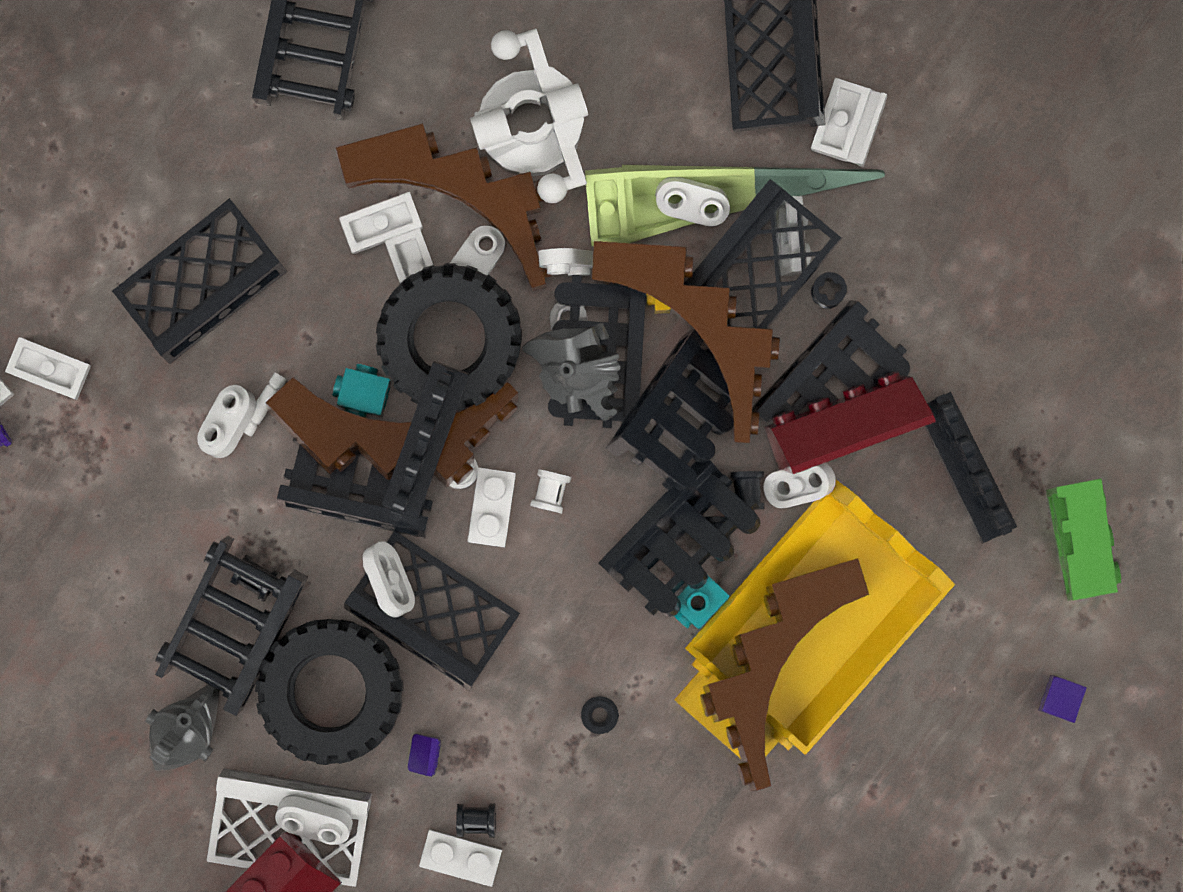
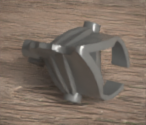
[522,322,623,421]
[145,685,220,771]

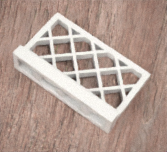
[207,768,372,887]

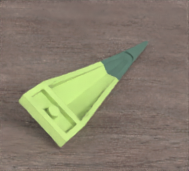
[585,165,885,246]

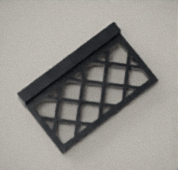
[724,0,826,132]
[685,179,842,328]
[112,198,287,364]
[344,530,520,691]

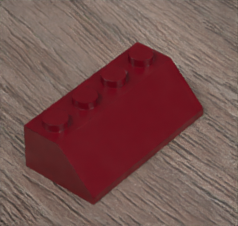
[764,371,936,474]
[226,831,342,892]

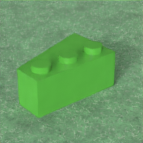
[1046,478,1121,601]

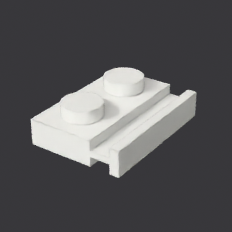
[811,78,887,167]

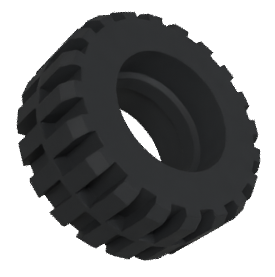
[376,263,522,411]
[255,619,404,765]

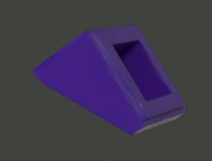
[1038,675,1087,723]
[408,734,441,777]

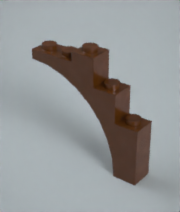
[336,123,552,292]
[592,241,780,443]
[265,377,518,487]
[700,558,870,791]

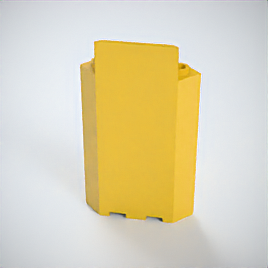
[674,480,955,759]

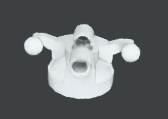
[470,28,588,203]

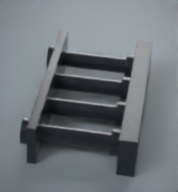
[252,0,374,121]
[155,536,308,716]

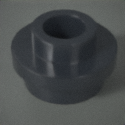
[581,696,619,734]

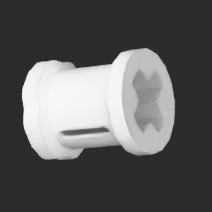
[530,469,571,514]

